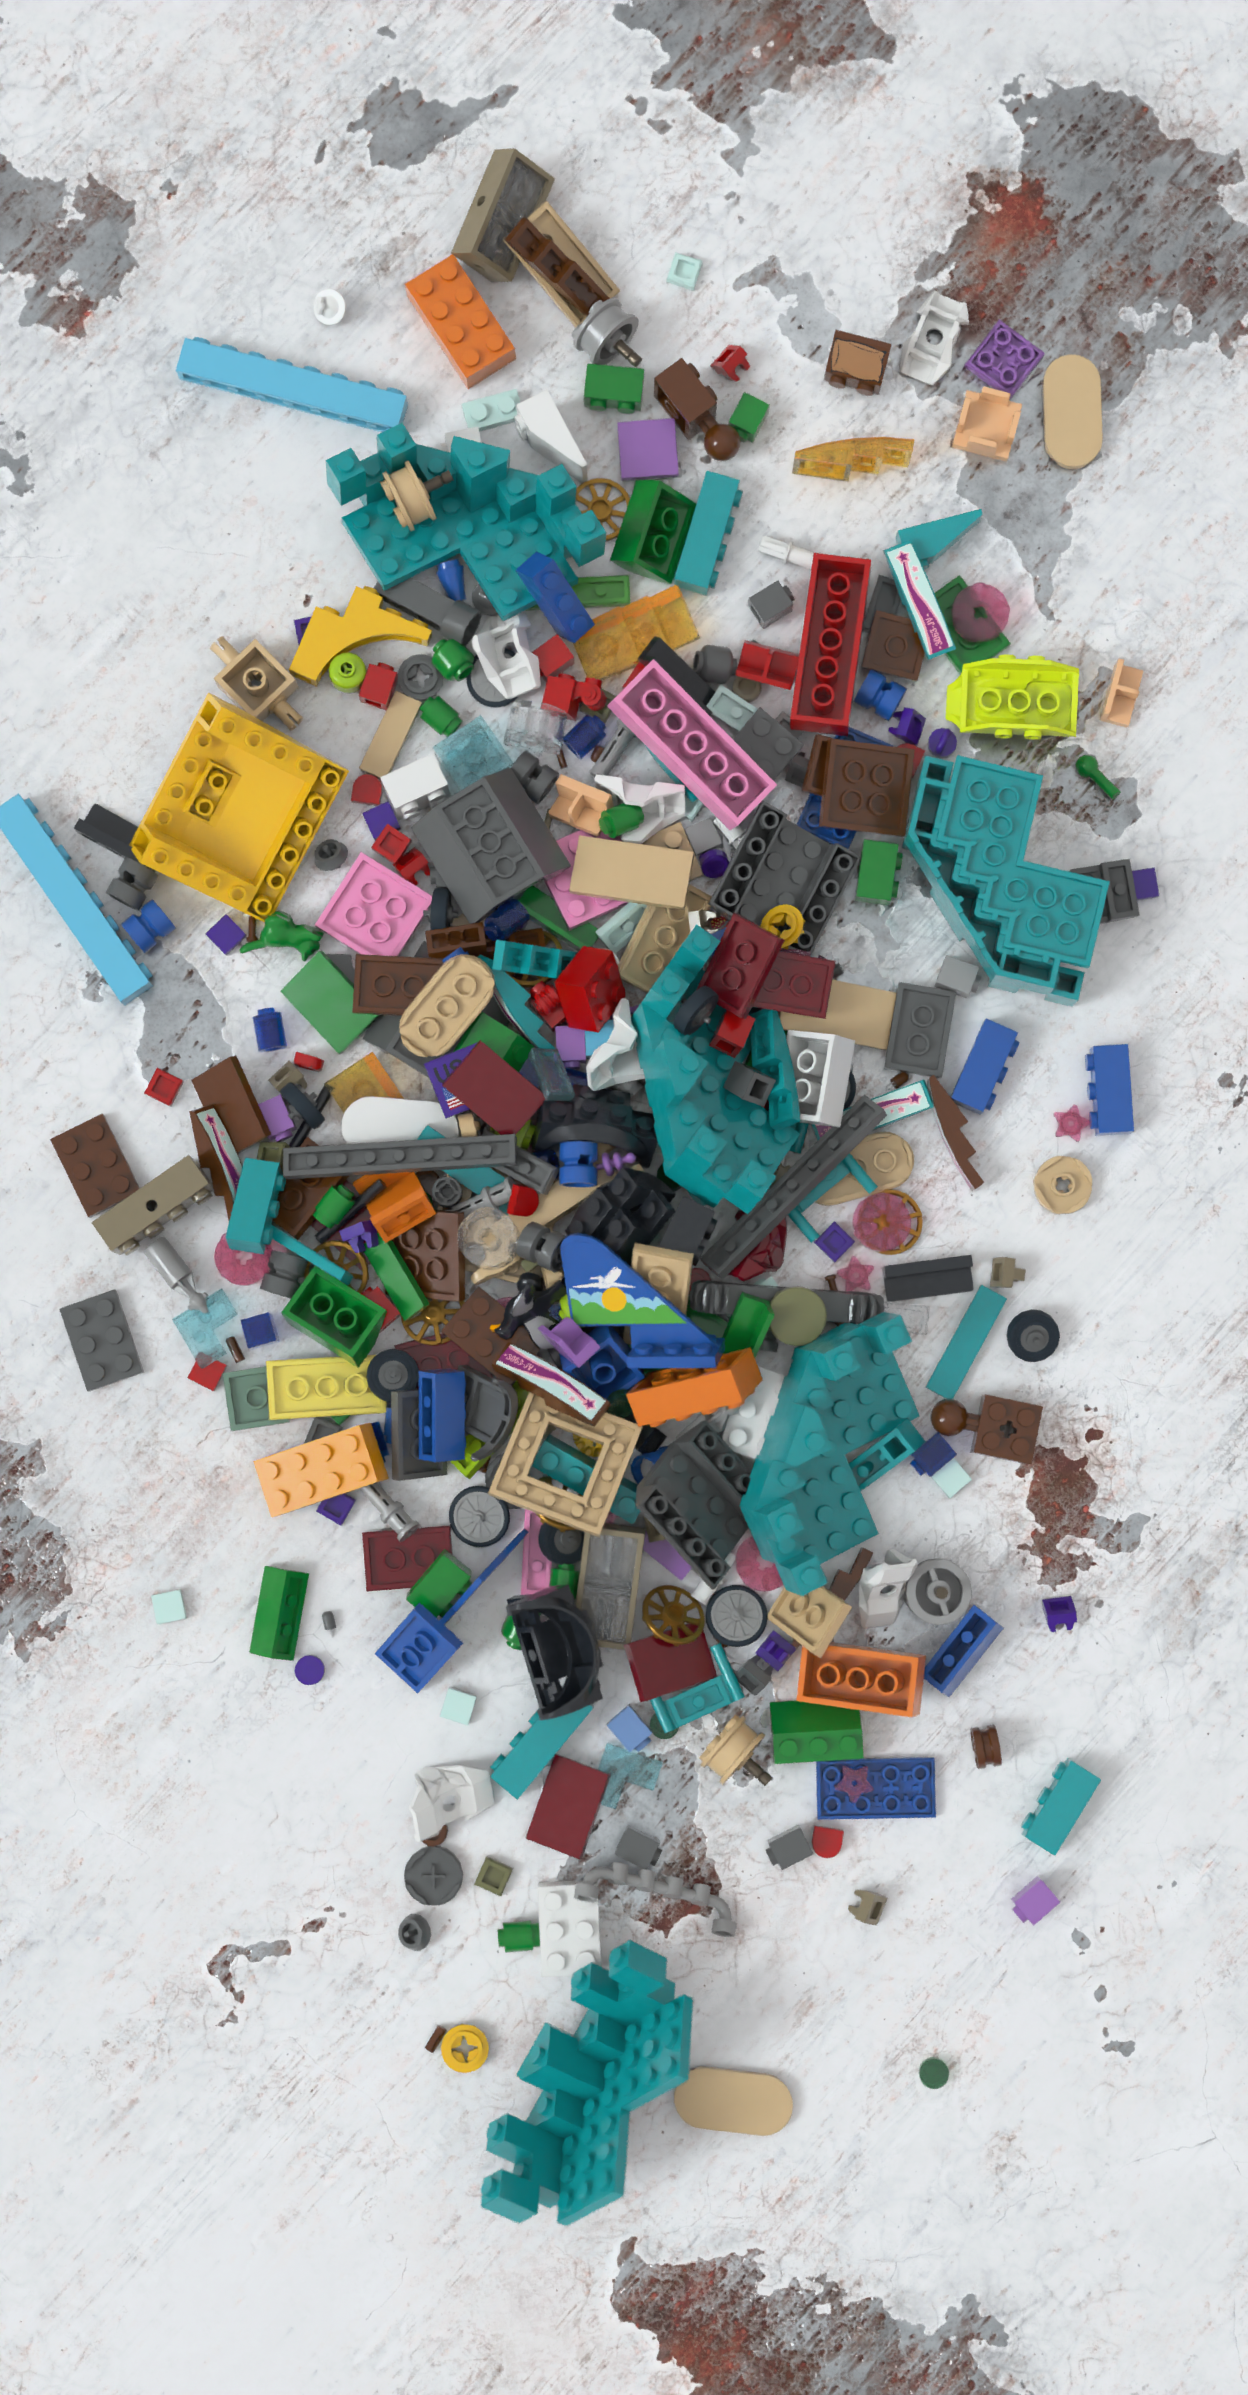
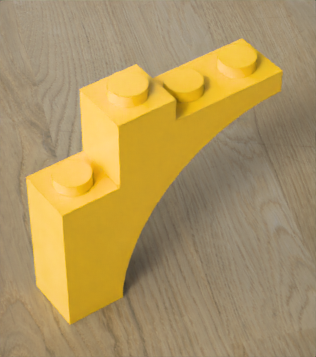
[289,586,432,687]

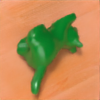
[240,911,324,962]

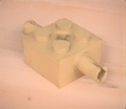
[210,636,303,731]

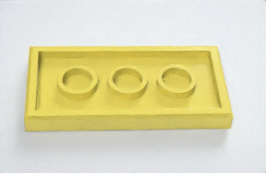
[266,1355,387,1420]

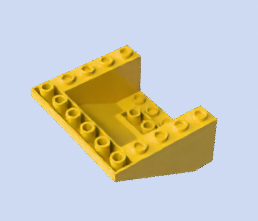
[129,692,349,923]

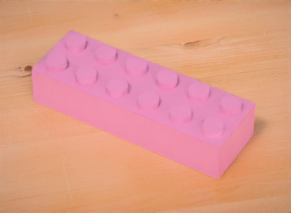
[607,659,777,830]

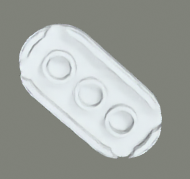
[341,1096,459,1144]

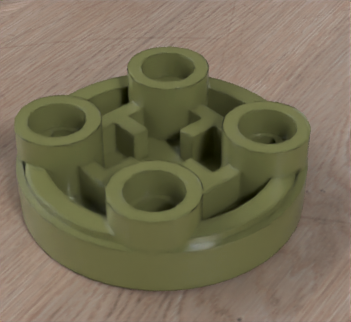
[769,1286,827,1346]

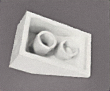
[514,389,588,483]

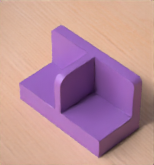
[537,1317,600,1368]

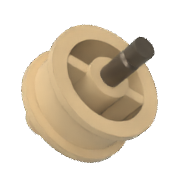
[380,460,454,532]
[699,1715,773,1786]

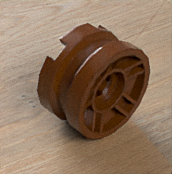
[970,1724,1002,1769]

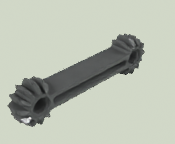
[689,1280,885,1324]

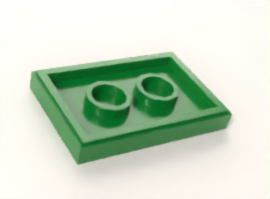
[934,575,1011,674]
[280,951,379,1054]

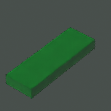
[364,1233,430,1321]

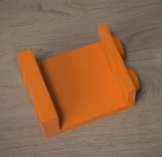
[352,1172,437,1243]

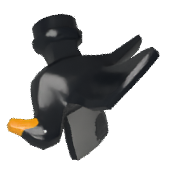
[490,1272,567,1349]

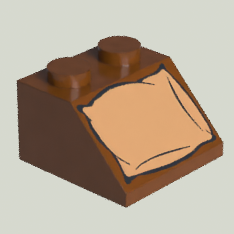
[824,330,892,396]

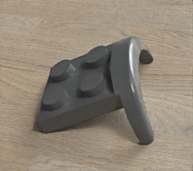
[457,1365,518,1461]

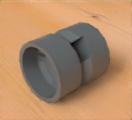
[511,750,559,804]
[106,857,158,911]
[516,1222,566,1273]
[260,1250,308,1299]

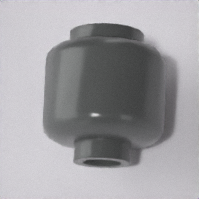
[693,645,737,684]

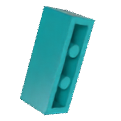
[225,1158,286,1254]
[1021,1758,1101,1856]

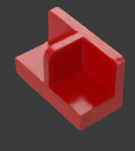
[735,640,799,690]

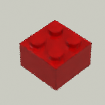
[554,946,626,1032]

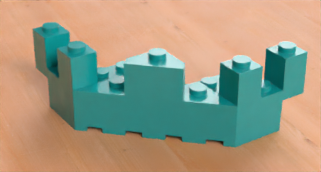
[326,423,607,621]
[902,755,1110,1007]
[631,924,800,1214]
[739,1312,920,1596]
[481,1940,693,2226]

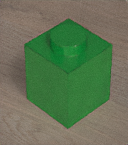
[728,392,770,443]

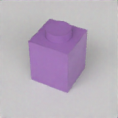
[555,1026,586,1069]
[258,1094,297,1142]
[1011,1876,1060,1926]

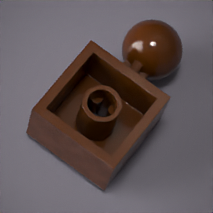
[654,358,741,461]
[930,1394,1043,1465]

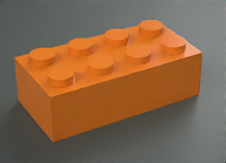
[405,255,516,389]
[626,1347,763,1427]
[796,1642,926,1718]

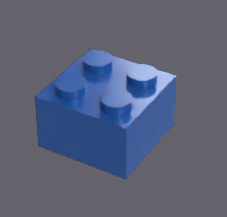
[559,1326,645,1402]

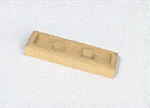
[359,691,422,779]

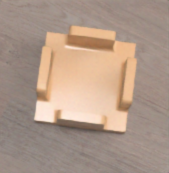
[952,387,1022,462]

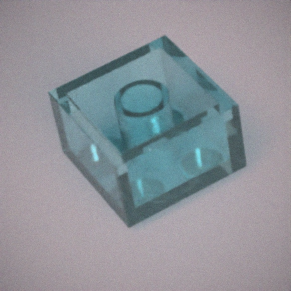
[433,715,514,791]

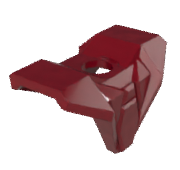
[728,1209,787,1282]

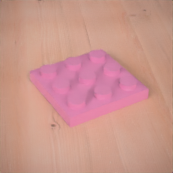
[543,830,629,931]
[315,852,432,956]

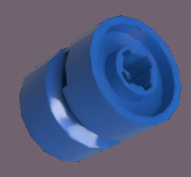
[854,669,907,721]
[121,899,176,953]
[559,1141,598,1188]

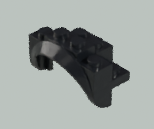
[532,1084,658,1169]
[565,1167,676,1266]
[506,1585,603,1720]

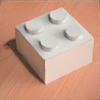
[380,753,451,820]

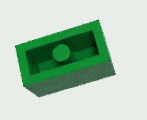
[584,363,644,414]
[855,839,903,906]
[406,1549,472,1618]

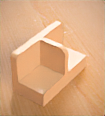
[1100,658,1143,728]
[548,774,614,836]

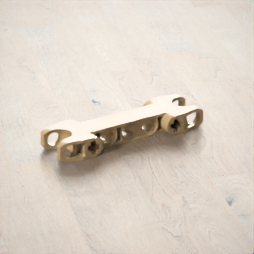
[464,1142,644,1286]

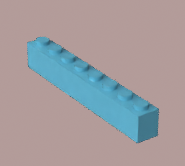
[176,337,408,432]
[0,793,153,1006]

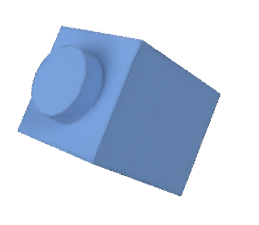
[607,1704,652,1752]

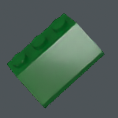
[610,480,697,584]
[453,1012,534,1113]
[281,1266,387,1368]
[769,1700,864,1764]

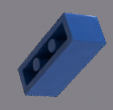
[516,551,595,643]
[951,1018,1020,1115]
[1085,1044,1134,1136]
[419,1368,466,1462]
[924,1605,1004,1698]

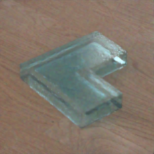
[172,1288,238,1369]
[598,1743,663,1809]

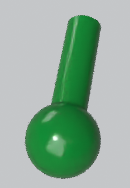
[1075,755,1121,800]

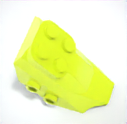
[946,654,1079,740]

